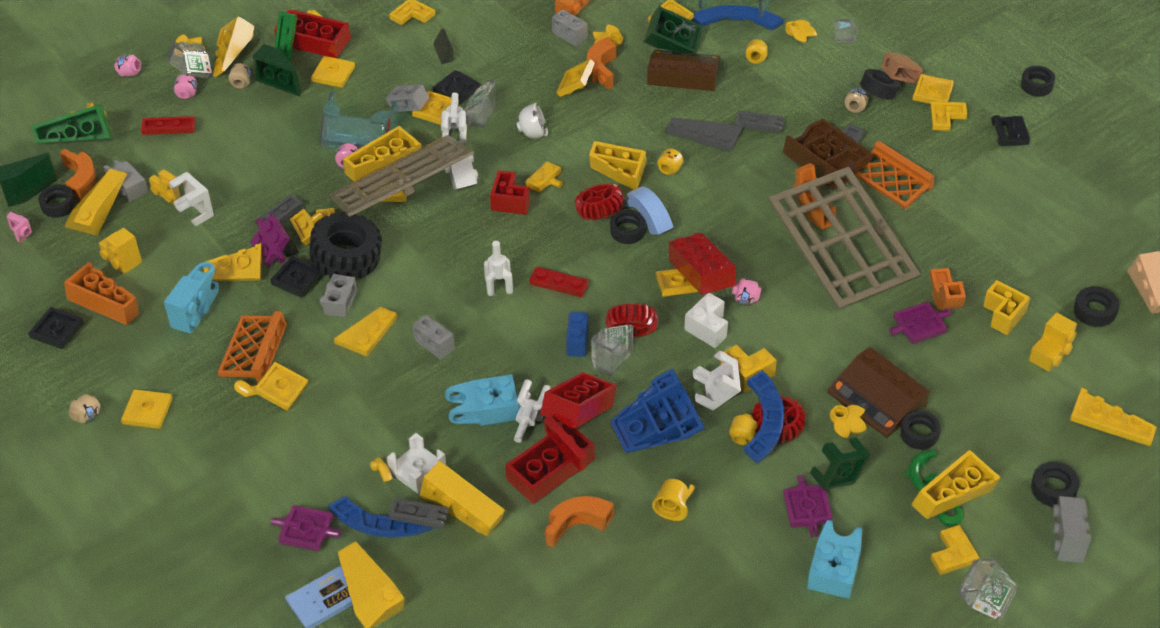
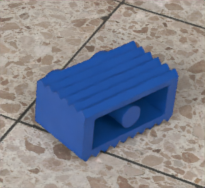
[566,312,588,357]

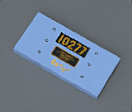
[285,566,353,628]

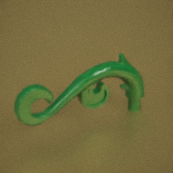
[904,449,964,526]

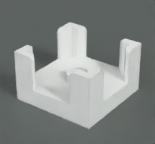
[169,172,214,226]
[693,351,741,411]
[387,433,446,494]

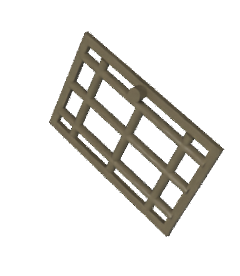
[328,135,474,217]
[768,167,921,310]

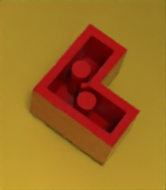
[490,170,530,215]

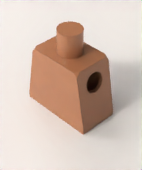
[881,52,923,84]

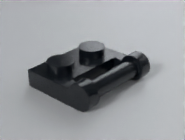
[991,115,1030,146]

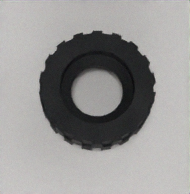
[860,69,901,100]
[1073,286,1119,328]
[1031,461,1080,508]

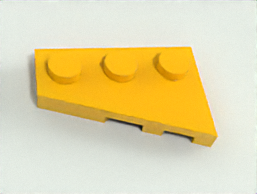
[204,243,262,281]
[334,307,397,357]

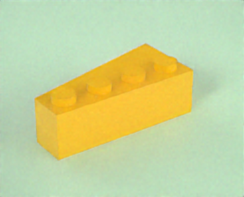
[343,126,422,181]
[911,450,1001,519]
[419,460,505,536]

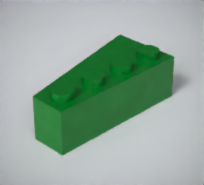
[31,105,114,144]

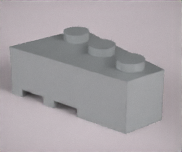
[1052,496,1091,563]

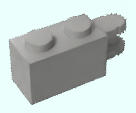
[104,160,148,202]

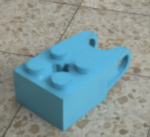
[164,262,219,334]
[445,374,519,426]
[807,520,862,599]

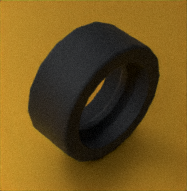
[1020,66,1055,97]
[38,184,76,218]
[610,210,645,244]
[900,411,940,450]

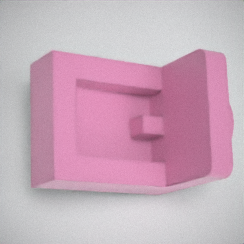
[6,212,32,243]

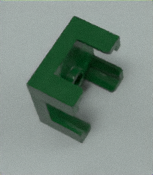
[810,437,871,490]

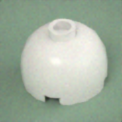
[517,103,548,139]

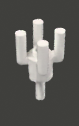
[441,93,467,143]
[484,241,513,296]
[514,379,551,443]

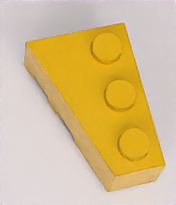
[589,141,646,190]

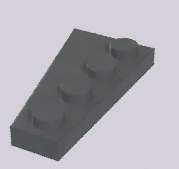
[666,117,744,153]

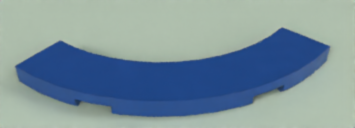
[691,5,784,31]
[743,370,784,464]
[328,496,435,538]

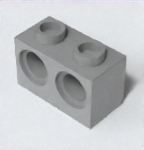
[552,10,588,47]
[386,84,429,112]
[320,274,357,317]
[412,314,455,360]

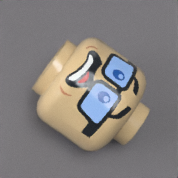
[229,63,253,89]
[844,87,869,113]
[69,394,100,424]

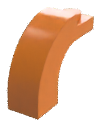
[587,37,616,89]
[60,149,97,201]
[793,163,837,230]
[929,268,966,310]
[544,496,614,548]

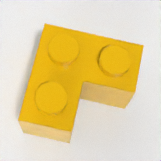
[99,227,142,274]
[983,280,1030,335]
[1029,312,1077,372]
[720,344,777,393]

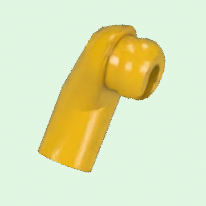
[234,380,257,397]
[370,457,393,483]

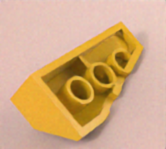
[213,16,255,78]
[65,169,127,236]
[338,541,405,628]

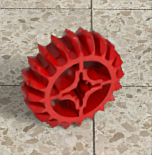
[575,183,624,221]
[605,303,658,338]
[751,394,806,444]

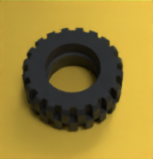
[309,212,382,280]

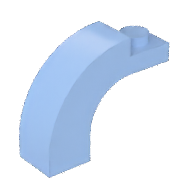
[623,186,673,235]

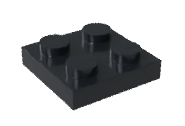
[433,70,481,106]
[270,256,323,298]
[28,307,84,349]

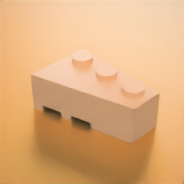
[1127,251,1160,314]

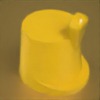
[652,479,695,521]

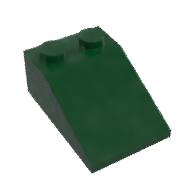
[644,6,704,53]
[252,44,301,97]
[0,152,57,207]

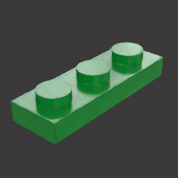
[274,12,297,62]

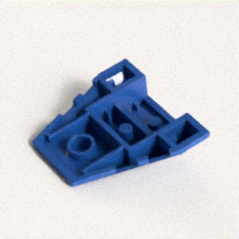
[610,368,705,453]

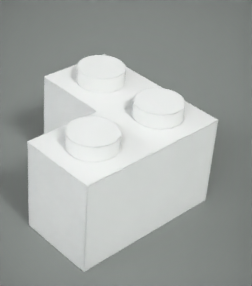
[445,153,479,190]
[685,293,728,348]

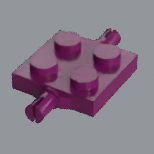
[250,214,290,267]
[889,302,951,344]
[783,475,833,538]
[271,505,341,552]

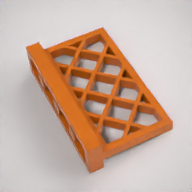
[855,141,934,209]
[218,311,287,382]

